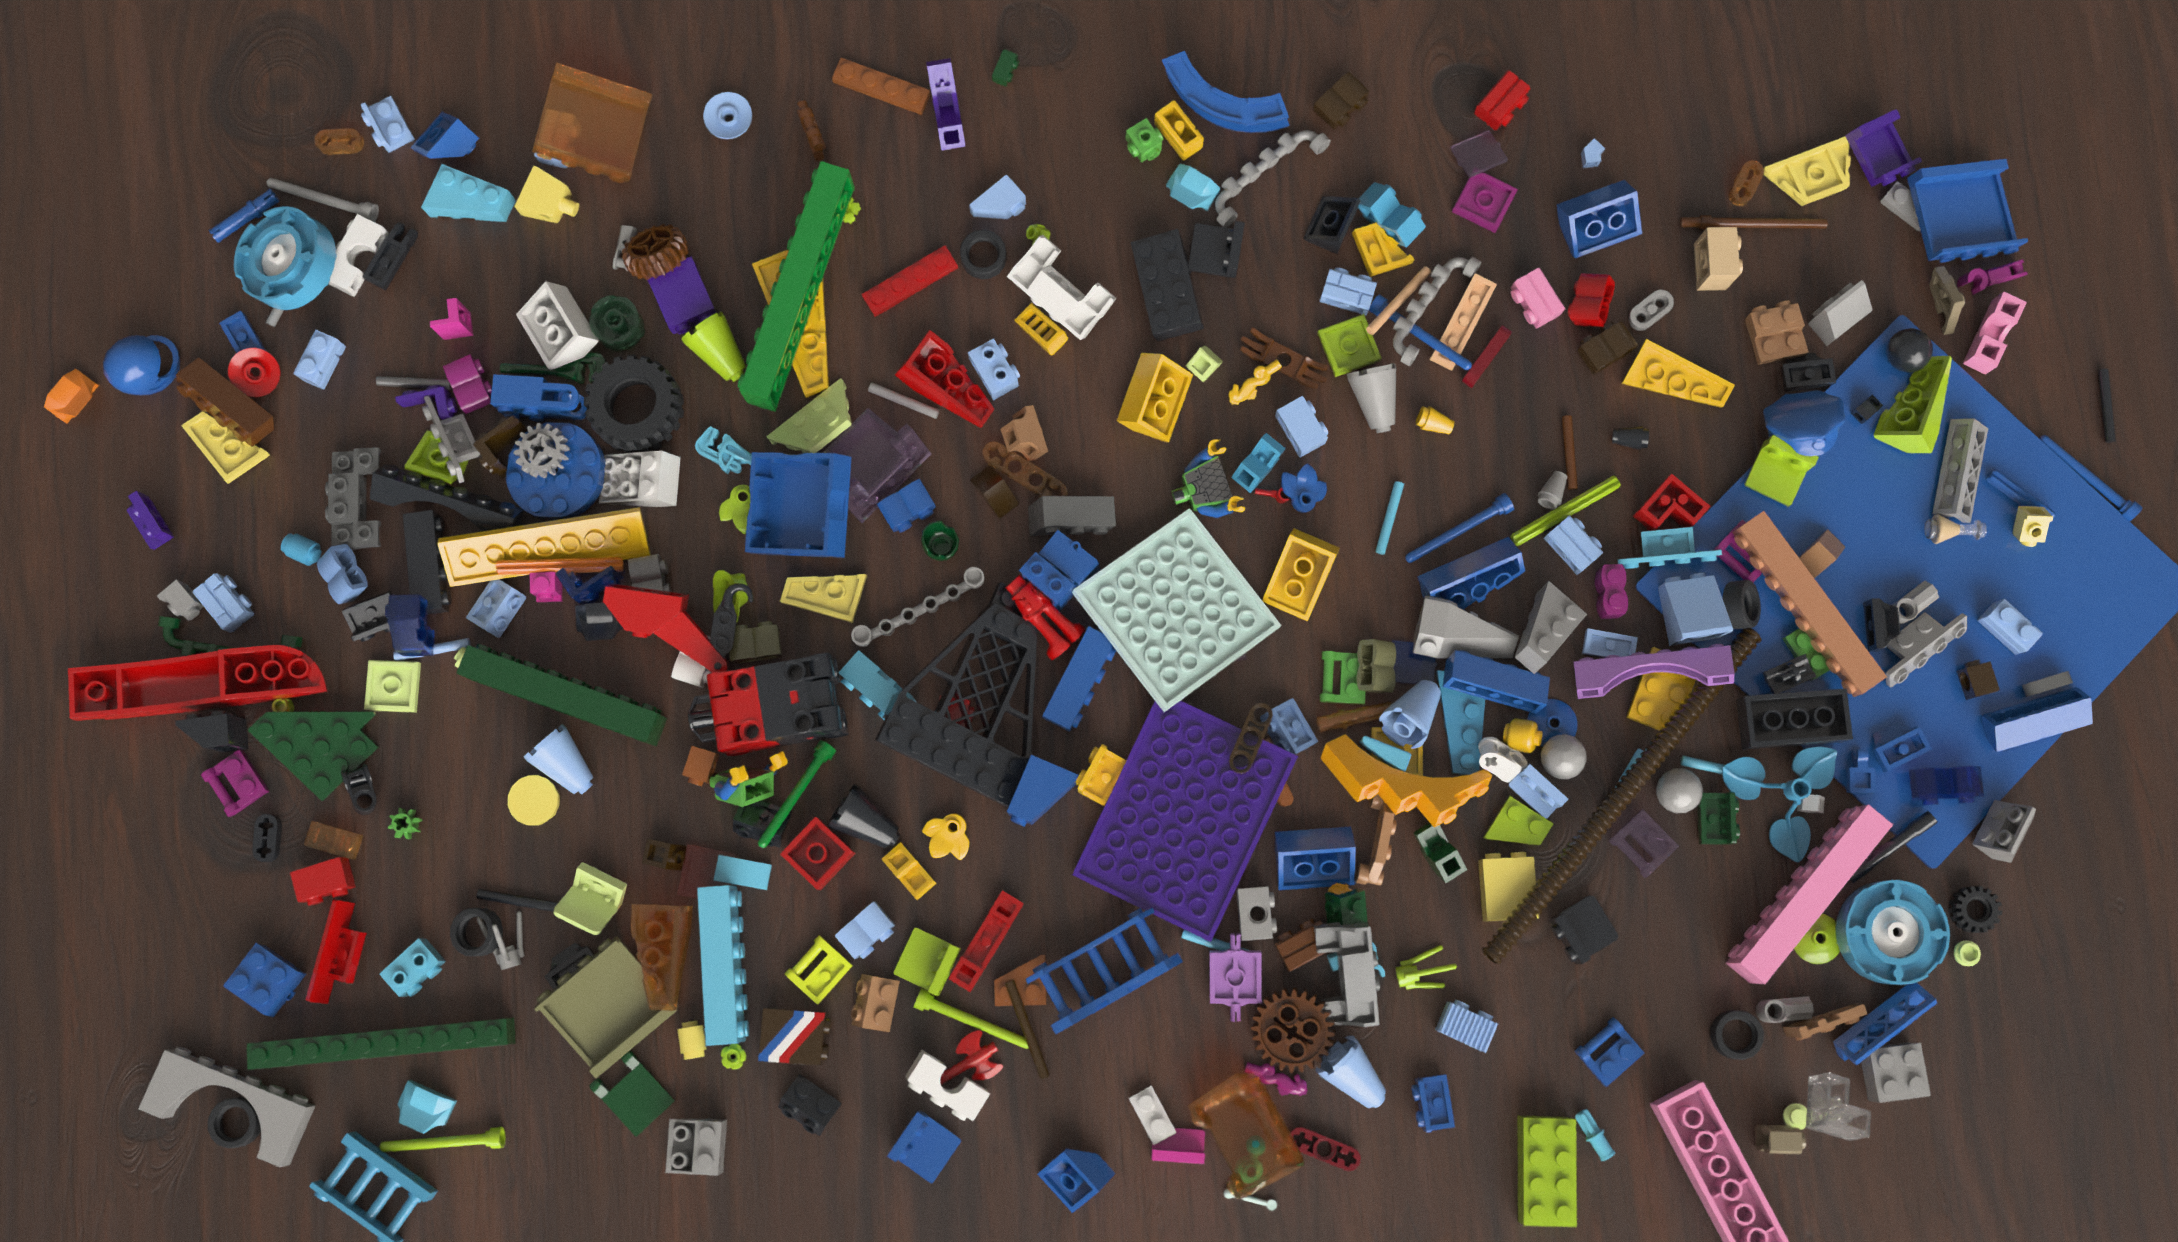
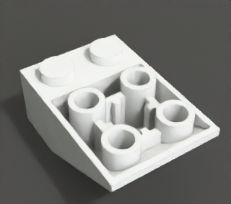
[599,451,681,507]

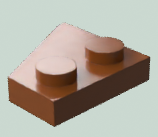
[994,955,1047,1006]

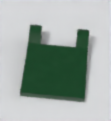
[589,1050,675,1137]

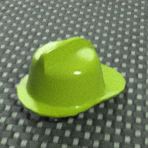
[713,570,748,623]

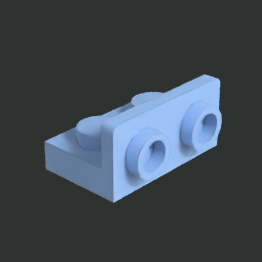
[360,96,415,153]
[466,579,526,638]
[1508,764,1568,819]

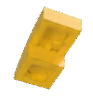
[882,842,936,900]

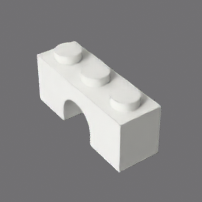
[329,214,389,297]
[905,1050,990,1121]

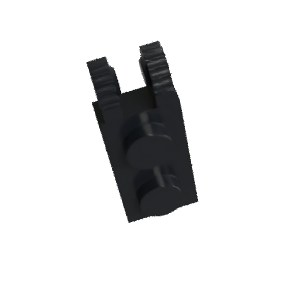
[362,222,418,291]

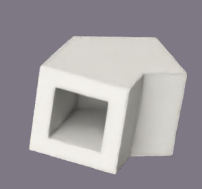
[1797,795,1825,813]

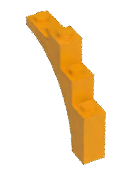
[1321,734,1492,827]

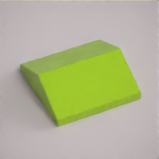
[405,430,469,484]

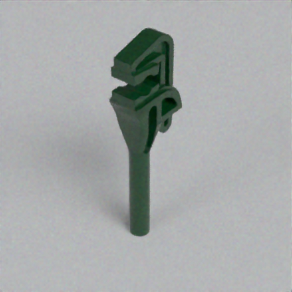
[500,353,607,384]

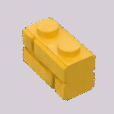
[1154,100,1204,161]

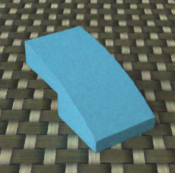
[714,855,772,890]

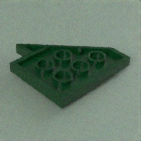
[248,711,379,801]

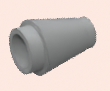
[1538,471,1567,509]

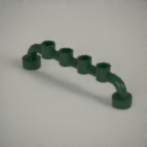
[158,616,303,656]

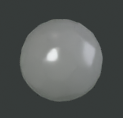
[1541,734,1587,779]
[1656,768,1703,813]

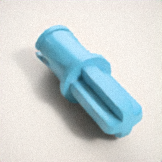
[1575,1109,1615,1161]

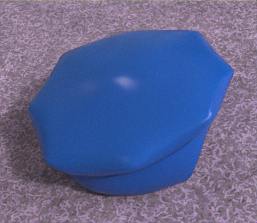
[1763,390,1845,456]

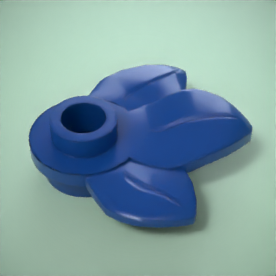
[1281,464,1327,513]

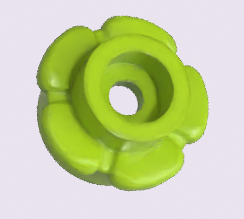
[721,1044,746,1069]

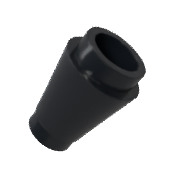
[1612,426,1649,450]

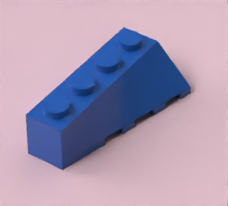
[1417,537,1525,611]

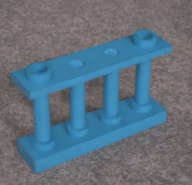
[309,1131,438,1242]

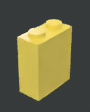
[1478,852,1539,921]

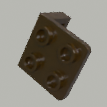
[473,415,528,478]

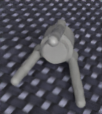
[477,911,525,970]

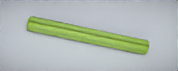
[1510,476,1621,546]

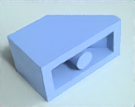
[969,174,1026,219]

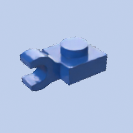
[1846,750,1876,794]

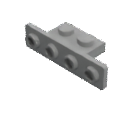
[422,395,480,483]
[1886,612,1967,688]

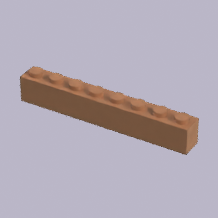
[1732,511,1887,697]

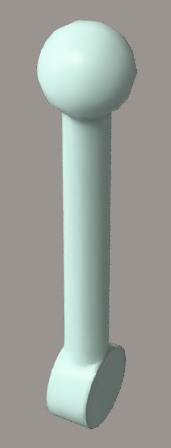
[1224,1188,1277,1210]

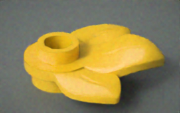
[922,813,970,860]

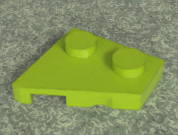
[1483,796,1553,846]

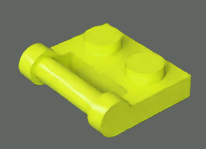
[784,935,853,1005]

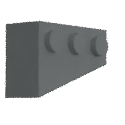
[1028,496,1116,536]

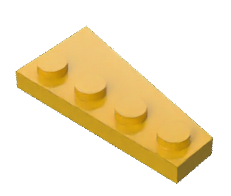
[1621,339,1735,408]

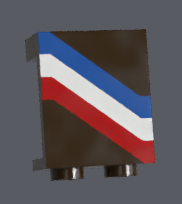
[758,1008,832,1066]

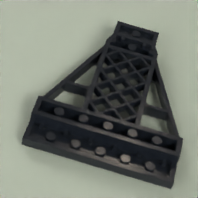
[875,582,1037,807]

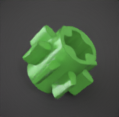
[388,808,423,839]

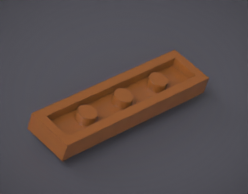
[832,58,931,115]

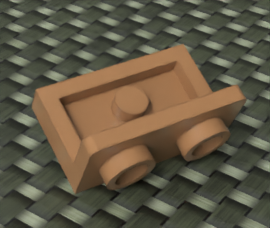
[851,974,900,1032]

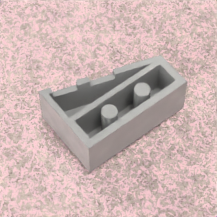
[1515,581,1587,674]

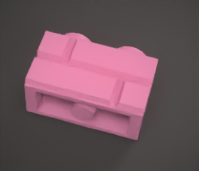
[1511,268,1565,328]

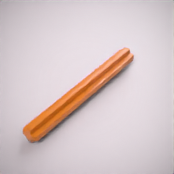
[496,557,624,575]

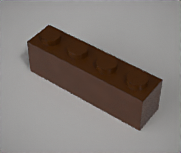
[176,357,274,447]

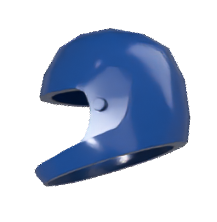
[103,335,180,395]

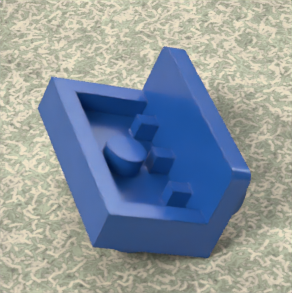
[1411,1074,1455,1133]

